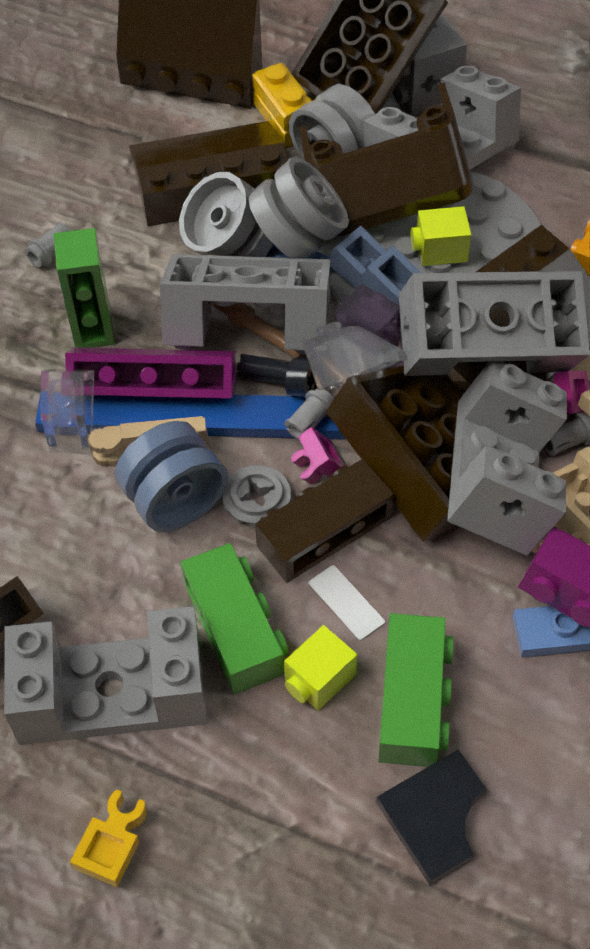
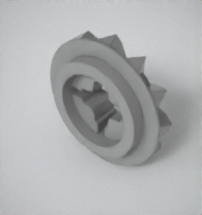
[222,465,291,528]

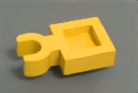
[70,790,147,888]

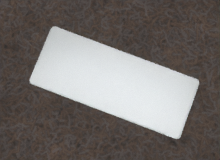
[308,565,385,640]

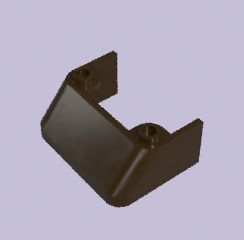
[299,82,474,236]

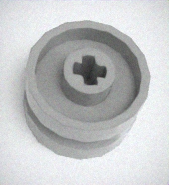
[289,84,375,160]
[249,157,349,259]
[179,172,273,257]

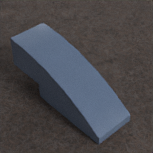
[329,226,421,317]

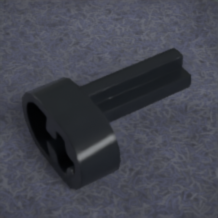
[236,354,323,398]

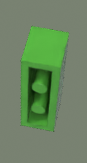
[54,228,115,348]
[180,543,289,695]
[378,613,453,767]

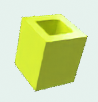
[410,206,471,266]
[284,625,358,711]

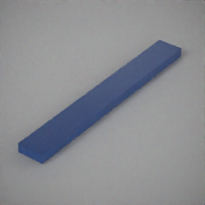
[35,390,346,439]

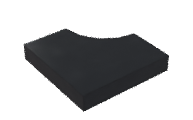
[376,749,486,886]

